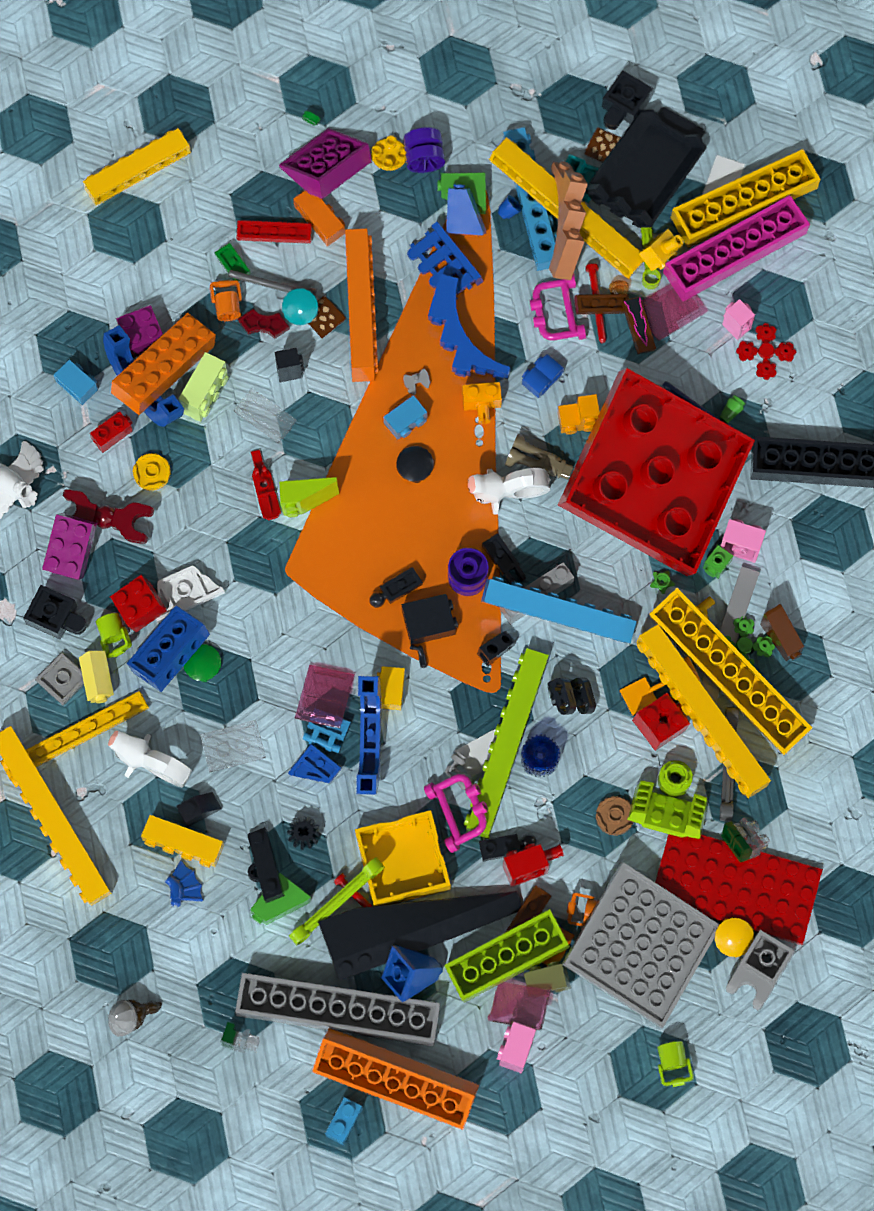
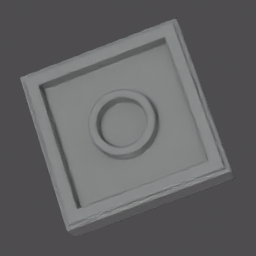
[35,652,84,706]

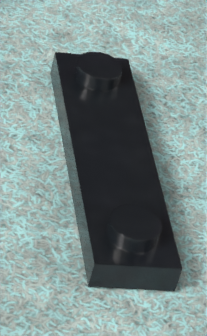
[247,827,285,903]

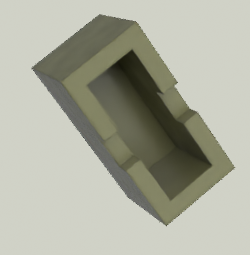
[524,961,571,998]

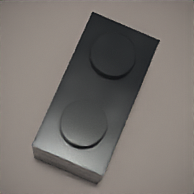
[274,347,304,383]

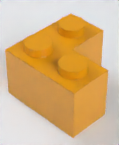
[557,394,600,435]

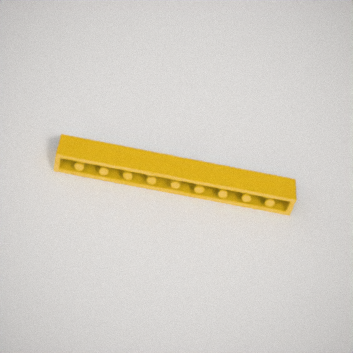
[489,137,644,279]
[636,624,771,798]
[0,726,112,906]

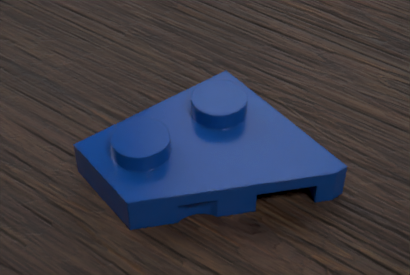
[288,744,342,784]

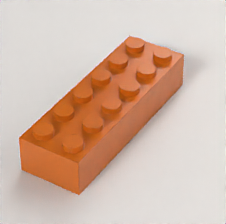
[111,313,216,415]

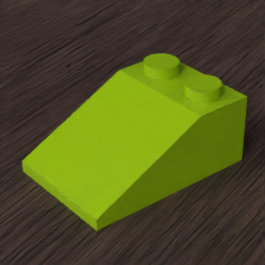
[279,477,339,518]

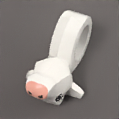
[468,468,550,514]
[108,731,192,788]

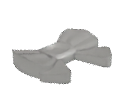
[403,369,430,395]

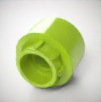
[658,760,693,797]

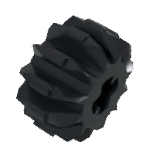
[287,817,321,850]

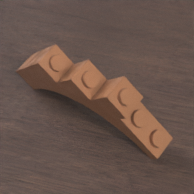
[549,161,588,280]

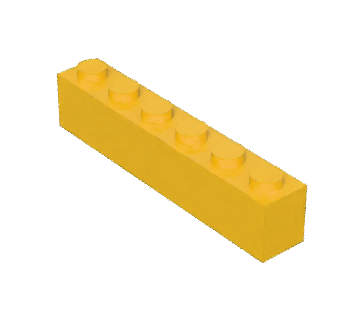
[83,129,191,206]

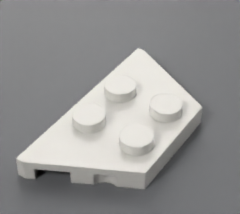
[156,565,225,623]

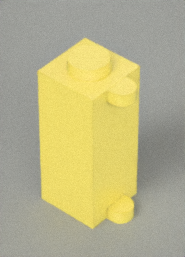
[79,651,114,703]

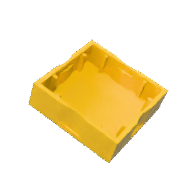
[355,810,451,906]

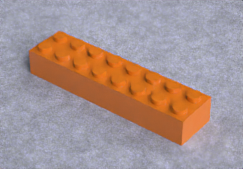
[345,229,378,382]
[312,1028,479,1130]

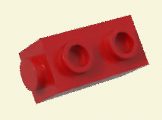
[90,411,133,453]

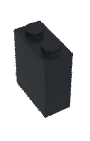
[401,594,458,645]

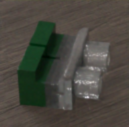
[721,818,770,863]
[221,1022,260,1053]

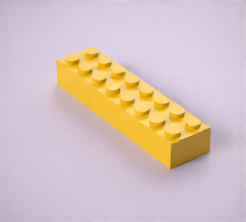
[671,149,820,248]

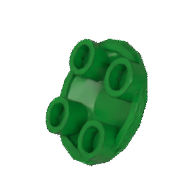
[183,644,222,682]

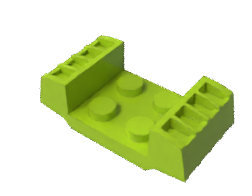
[628,781,708,839]

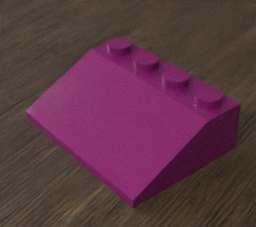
[279,128,372,199]

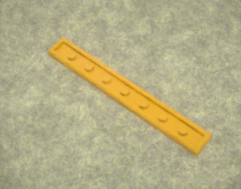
[4,691,149,781]

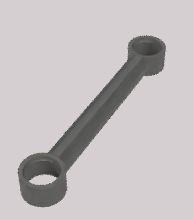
[719,707,739,822]

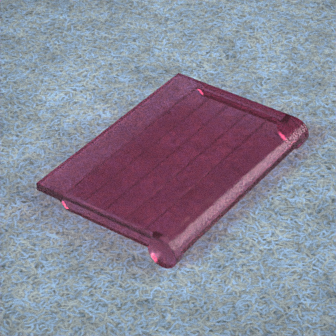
[488,982,551,1030]

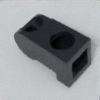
[477,631,516,667]

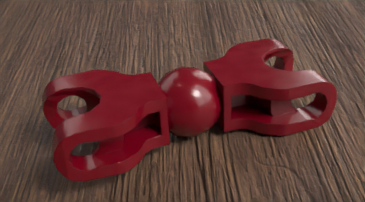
[63,489,155,544]

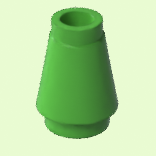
[719,395,745,424]

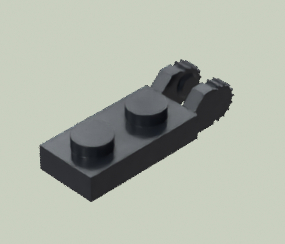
[482,534,526,585]

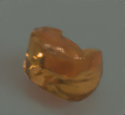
[609,280,629,294]

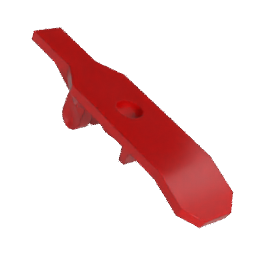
[251,450,281,520]

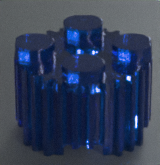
[521,734,560,777]

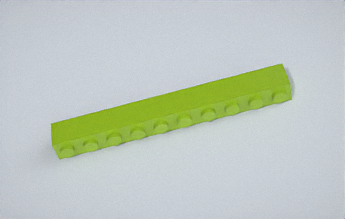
[464,648,549,839]

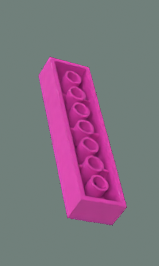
[663,195,810,302]

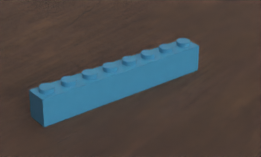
[481,576,637,643]

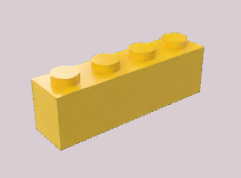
[141,815,224,868]

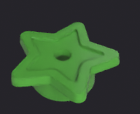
[650,571,675,594]

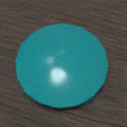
[282,288,318,325]

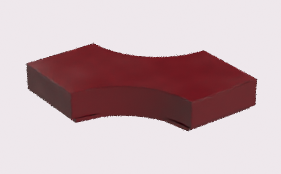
[238,309,290,339]

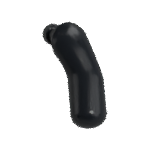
[410,645,428,668]

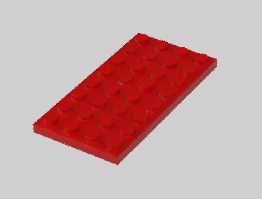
[655,834,823,945]

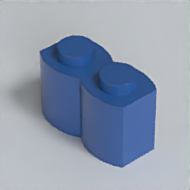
[522,354,564,398]

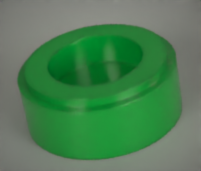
[302,111,321,126]

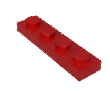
[236,221,312,244]

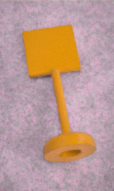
[619,656,700,716]

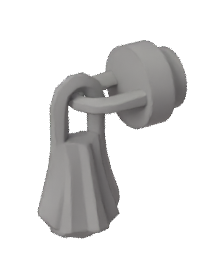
[445,751,474,790]

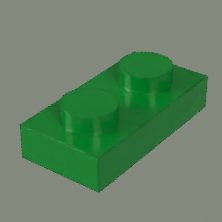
[214,243,251,282]

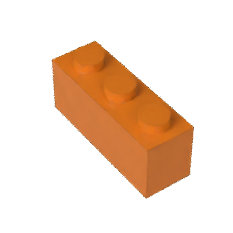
[293,191,346,247]

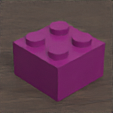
[116,305,163,358]

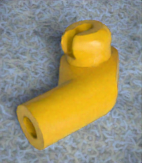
[696,596,715,620]

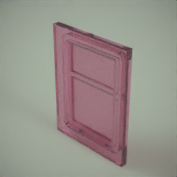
[642,284,708,341]
[295,665,354,729]

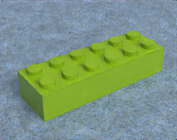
[444,910,570,1003]

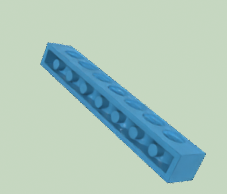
[503,127,556,271]

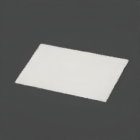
[702,155,745,195]
[455,729,497,777]

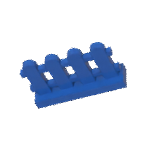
[407,221,483,300]

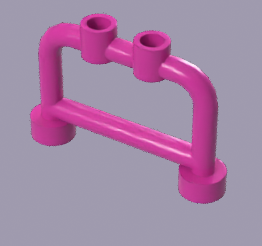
[530,273,586,341]
[424,774,488,853]

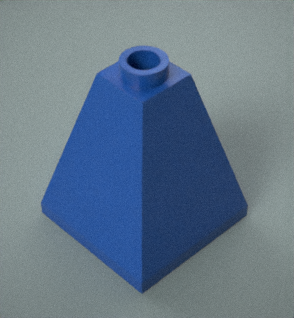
[382,945,443,1002]

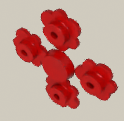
[736,323,796,380]

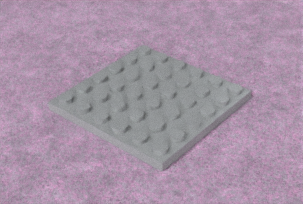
[562,862,719,1028]

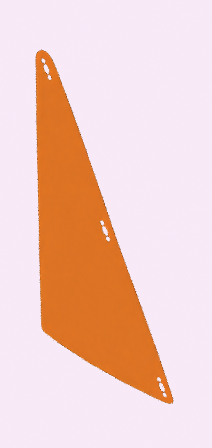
[285,191,501,693]

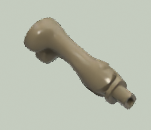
[505,433,574,480]

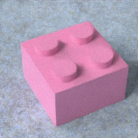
[721,519,766,563]
[497,1022,536,1073]

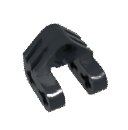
[547,678,596,715]

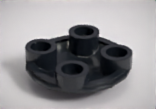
[396,446,434,483]

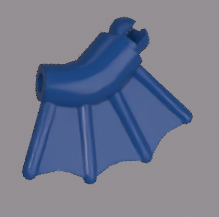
[165,860,203,907]

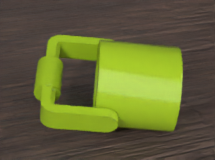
[95,613,132,658]
[657,1041,694,1087]

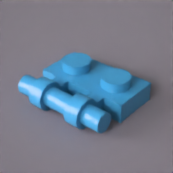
[303,709,351,753]

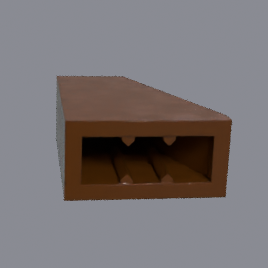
[760,604,804,661]

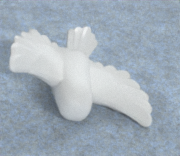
[0,441,44,519]

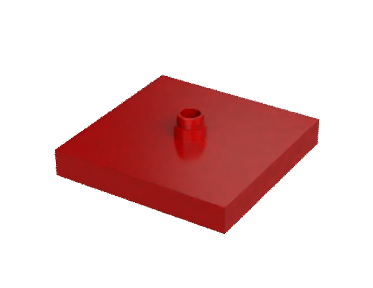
[558,368,755,576]

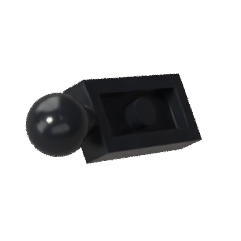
[369,567,423,608]
[479,834,537,862]

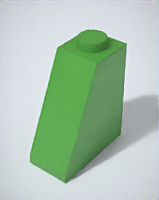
[437,173,486,214]
[250,873,311,925]

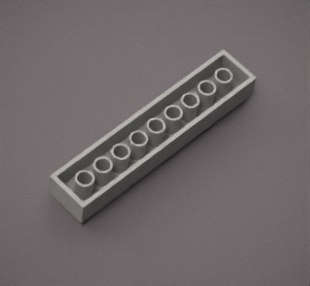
[235,973,440,1046]

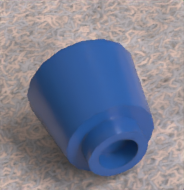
[498,195,522,219]

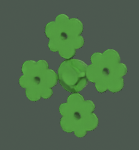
[725,616,775,668]

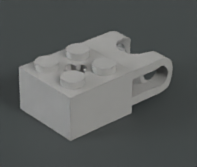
[726,930,795,1011]

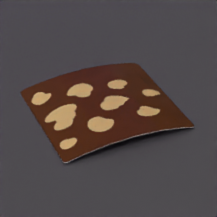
[584,127,621,163]
[308,296,346,339]

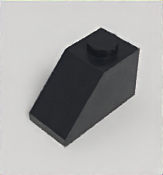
[177,792,222,828]

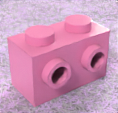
[722,299,755,340]

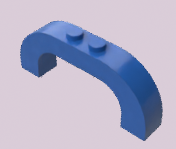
[103,325,184,427]
[356,676,381,795]

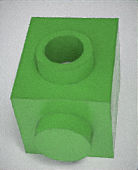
[703,545,733,579]

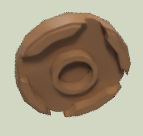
[596,796,634,836]

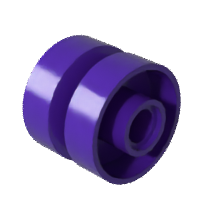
[403,127,445,173]
[448,548,489,596]

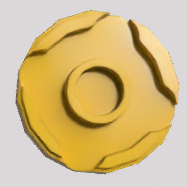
[133,453,171,491]

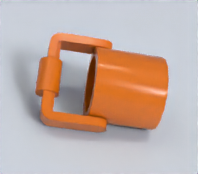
[209,280,242,321]
[566,893,599,927]

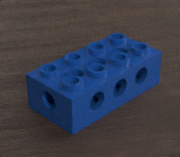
[126,606,210,692]

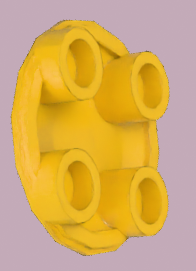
[371,136,407,171]
[715,918,754,957]

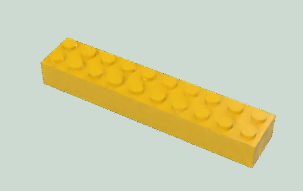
[649,588,812,756]

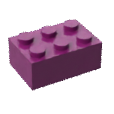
[42,513,97,580]

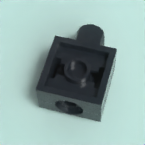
[602,70,653,130]
[23,585,87,640]

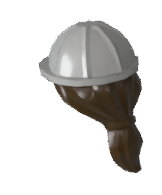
[108,999,162,1036]

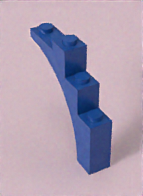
[428,274,510,380]

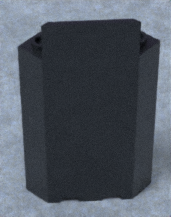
[585,107,707,228]

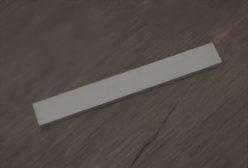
[702,566,760,703]

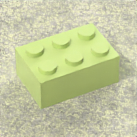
[178,352,228,422]

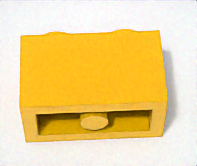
[377,666,405,710]

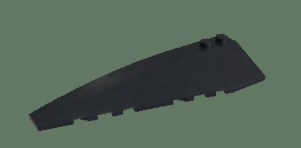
[318,891,522,981]

